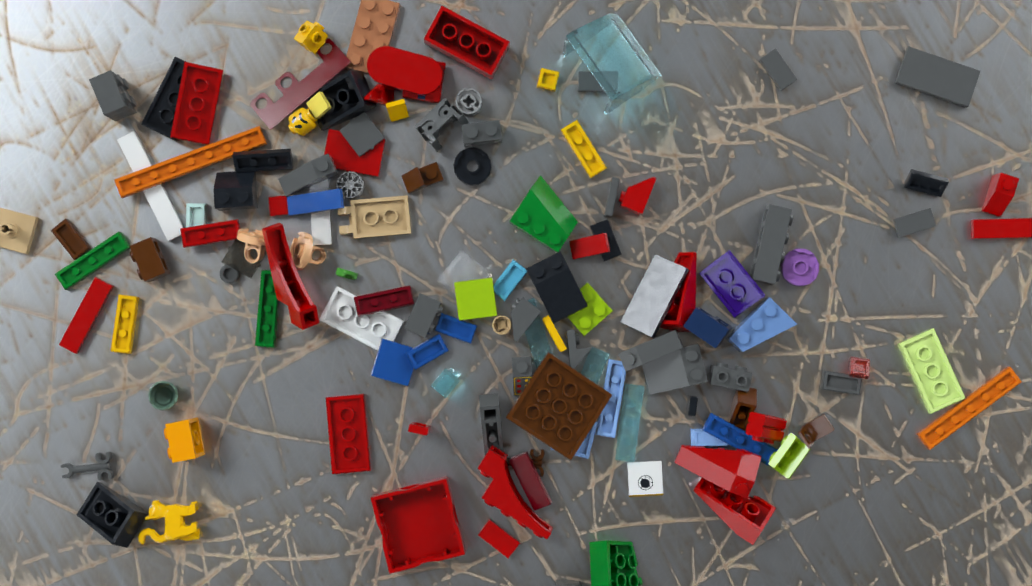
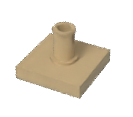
[0,207,39,254]

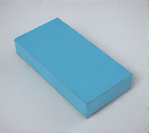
[493,260,527,301]

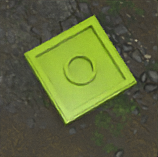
[454,278,497,320]

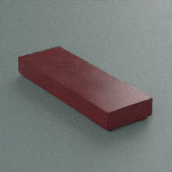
[354,285,414,317]
[509,451,552,511]

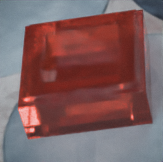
[849,357,870,379]

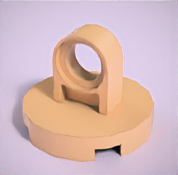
[237,228,266,263]
[290,232,326,270]

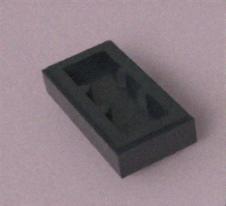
[904,169,949,197]
[590,219,622,262]

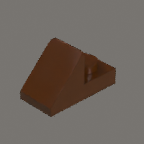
[402,162,444,194]

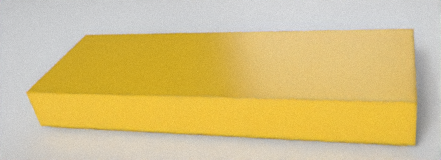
[561,120,607,179]
[111,294,140,354]

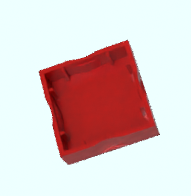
[371,476,466,574]

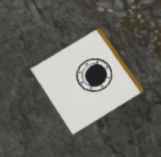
[627,461,663,497]

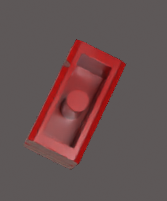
[745,412,787,444]

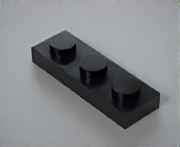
[232,149,294,173]

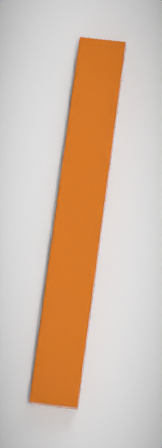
[114,126,267,198]

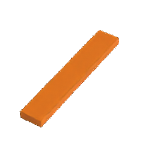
[917,366,1022,450]

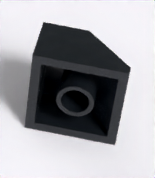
[213,171,258,211]

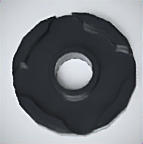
[453,147,491,186]

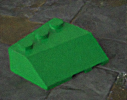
[509,175,578,253]
[589,540,643,586]

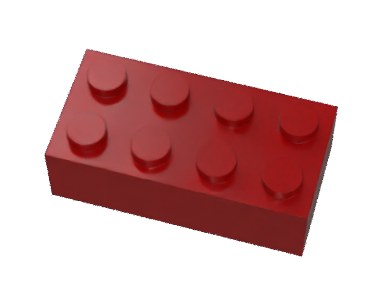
[424,6,510,80]

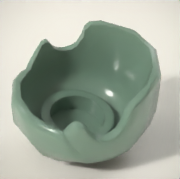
[148,381,178,411]

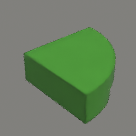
[336,268,358,280]

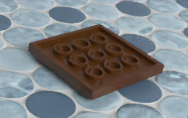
[506,352,612,460]

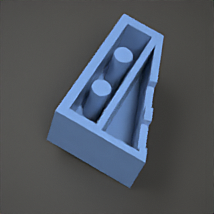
[725,297,797,352]

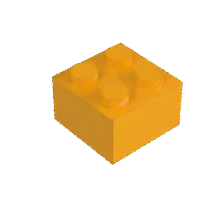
[164,417,205,463]

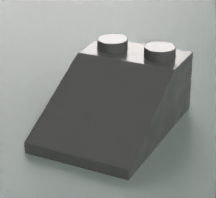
[642,344,708,395]

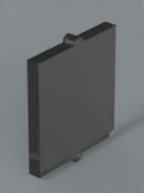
[221,239,267,278]

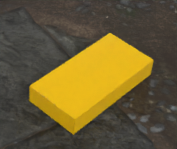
[542,315,567,352]

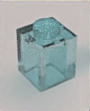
[431,368,461,398]

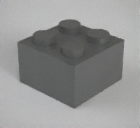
[89,70,137,121]

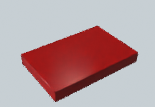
[324,129,386,177]

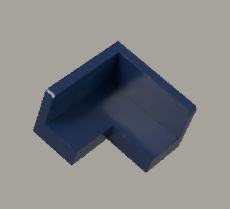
[684,306,732,349]

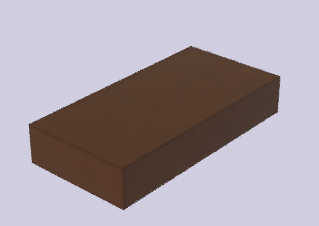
[51,219,91,260]

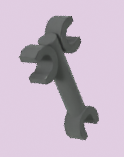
[61,452,114,481]

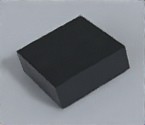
[685,395,698,416]

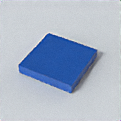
[371,338,413,386]

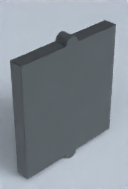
[339,112,385,157]

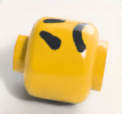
[288,107,317,136]

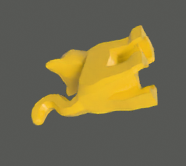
[138,500,200,544]

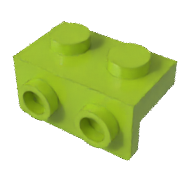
[768,433,811,479]

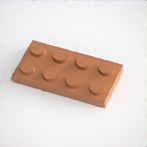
[345,0,400,74]

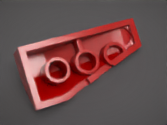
[693,478,776,545]

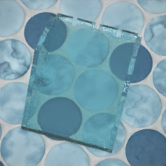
[562,13,661,115]

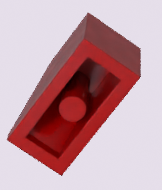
[981,173,1019,217]
[618,177,657,216]

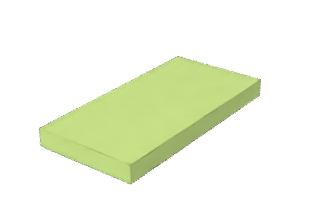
[898,328,965,414]

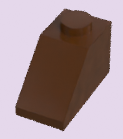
[728,388,757,431]

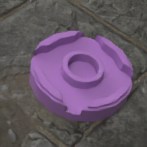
[780,249,819,286]

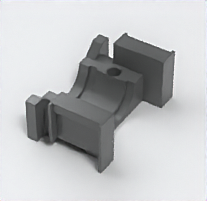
[415,98,469,152]

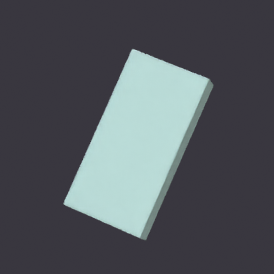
[186,203,207,228]

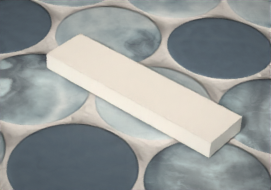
[310,179,332,246]

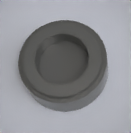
[220,264,240,284]

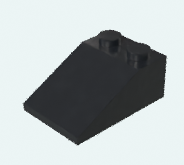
[308,70,377,131]
[526,251,588,323]
[76,482,148,548]

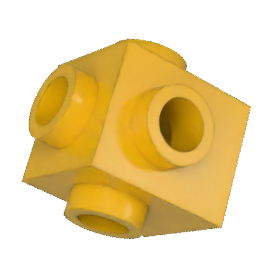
[293,20,328,54]

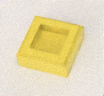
[306,92,332,119]

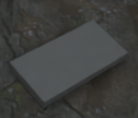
[895,46,980,108]

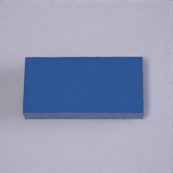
[435,313,477,343]
[405,334,449,370]

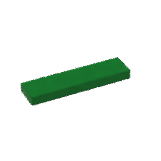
[55,231,130,290]
[255,270,279,348]

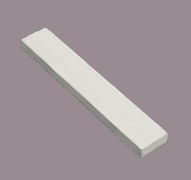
[117,131,184,242]

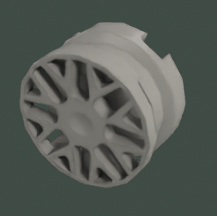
[455,88,482,117]
[336,171,365,200]

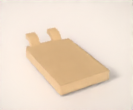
[337,195,411,239]

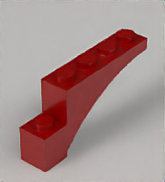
[262,223,320,330]
[477,445,553,539]

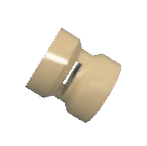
[492,316,511,335]

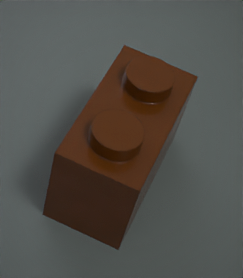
[130,237,171,282]

